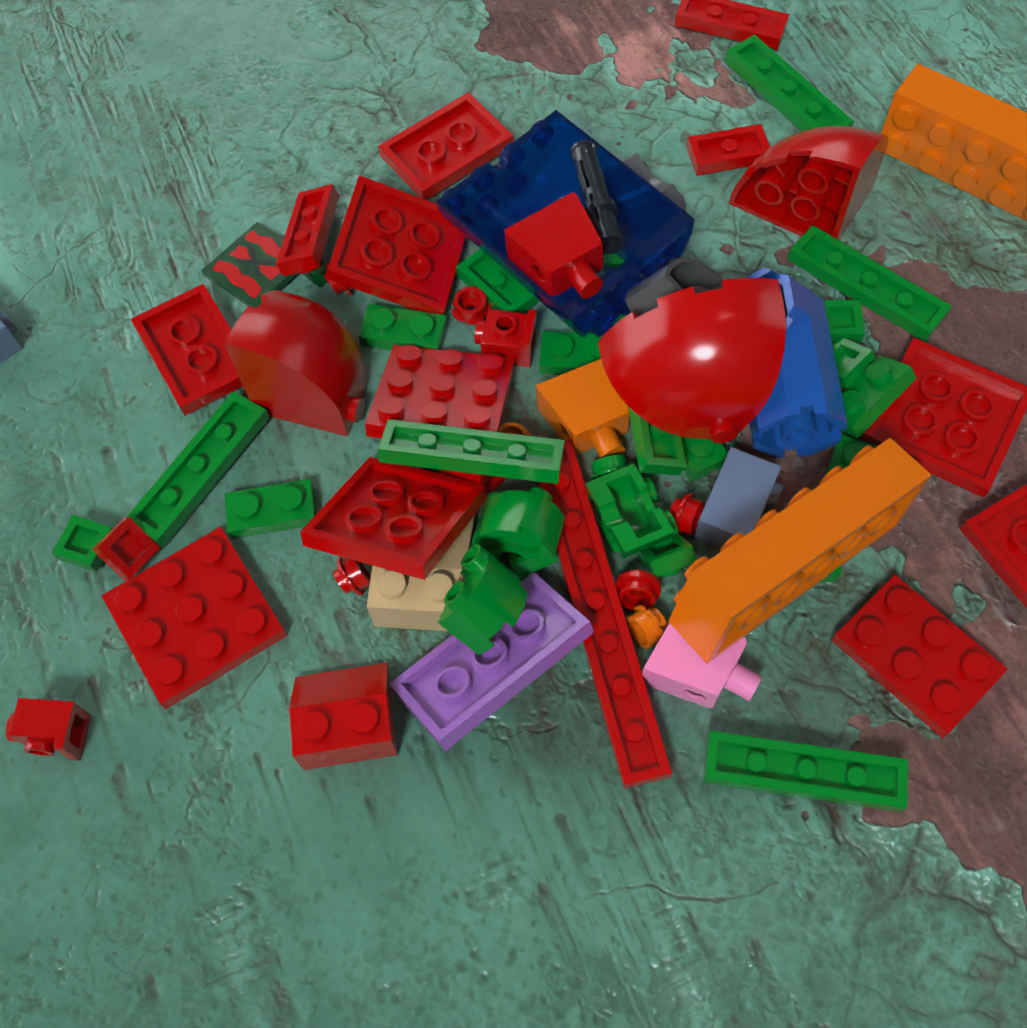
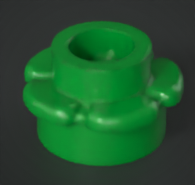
[590,455,627,481]

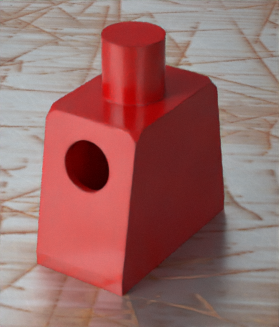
[504,192,603,299]

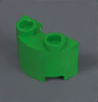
[586,463,678,559]
[470,488,565,561]
[438,544,528,655]

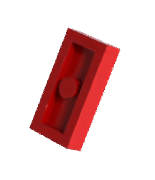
[686,124,770,176]

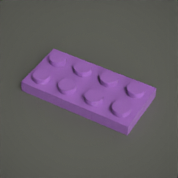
[389,572,594,752]

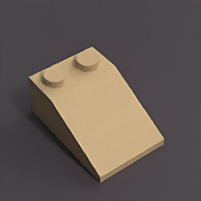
[367,512,477,631]

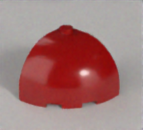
[728,126,888,241]
[598,278,786,443]
[224,290,367,437]

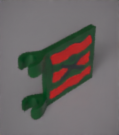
[201,222,327,308]

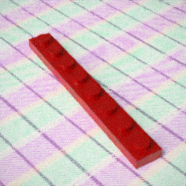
[537,439,672,789]

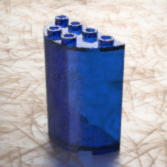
[436,110,695,338]

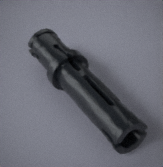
[570,140,624,254]

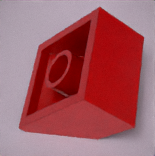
[289,663,398,770]

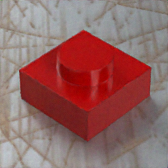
[92,516,160,580]

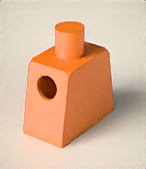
[536,359,630,458]

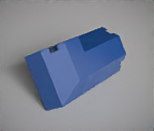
[746,267,848,458]

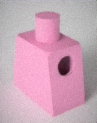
[642,623,763,708]

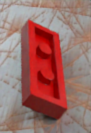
[675,0,790,50]
[276,184,339,276]

